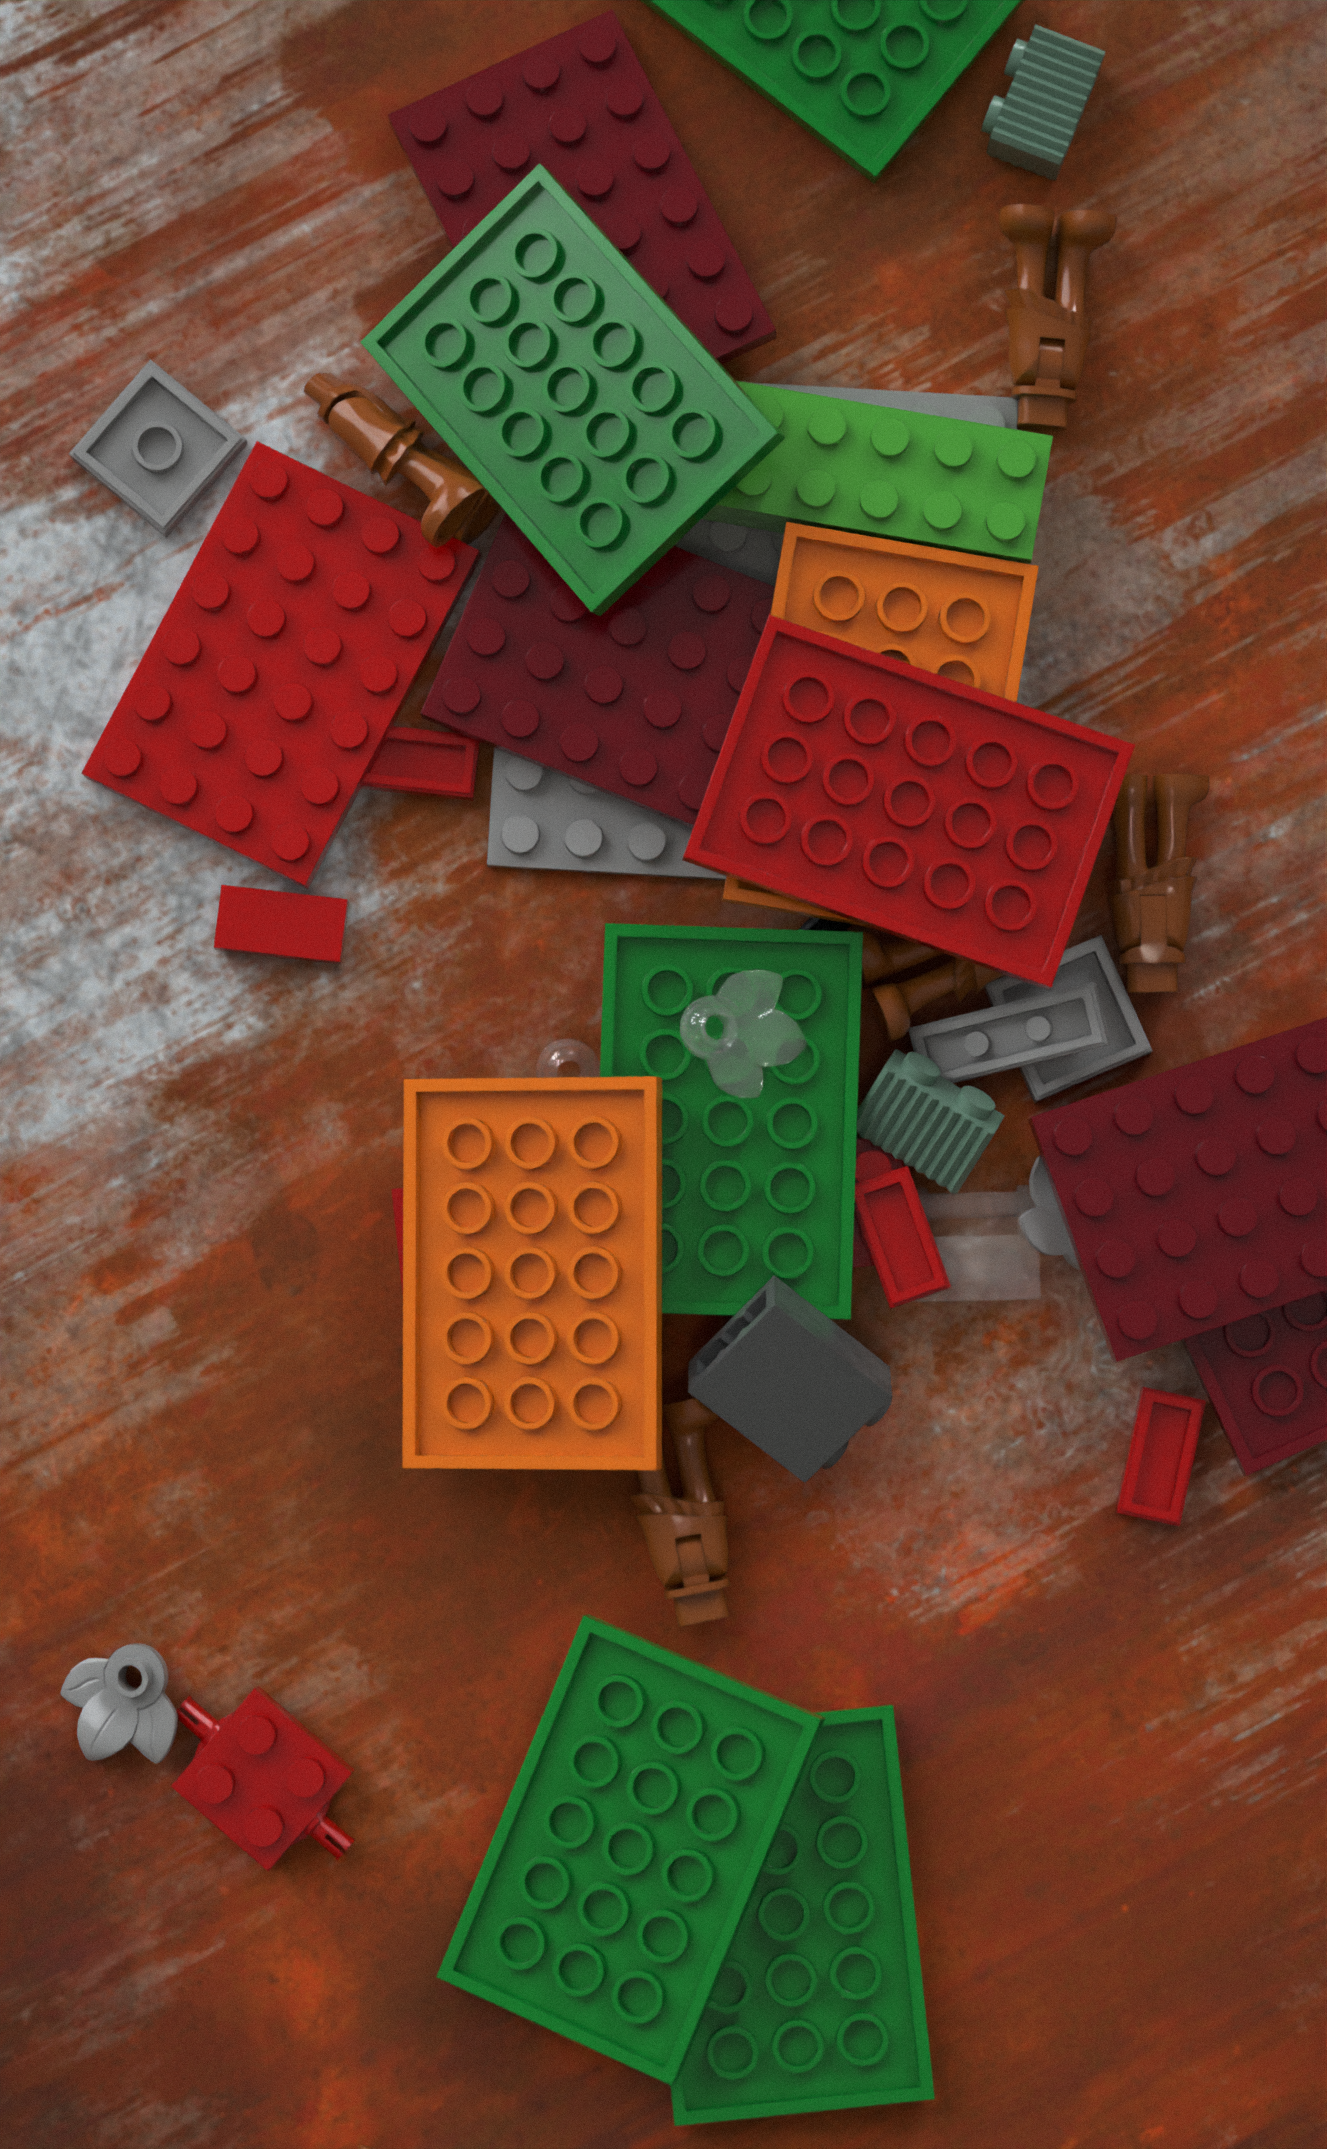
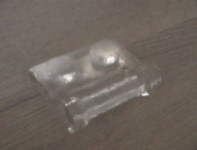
[911,1185,1041,1303]

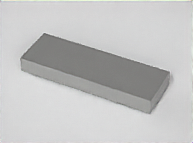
[909,982,1111,1084]

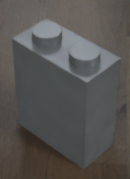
[688,1275,892,1483]

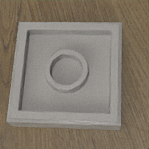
[69,360,248,538]
[984,935,1153,1103]

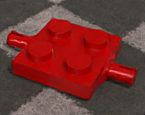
[171,1686,355,1871]

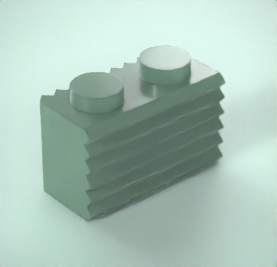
[981,24,1106,180]
[857,1049,1005,1193]

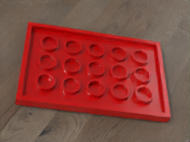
[81,441,482,889]
[682,614,1135,990]

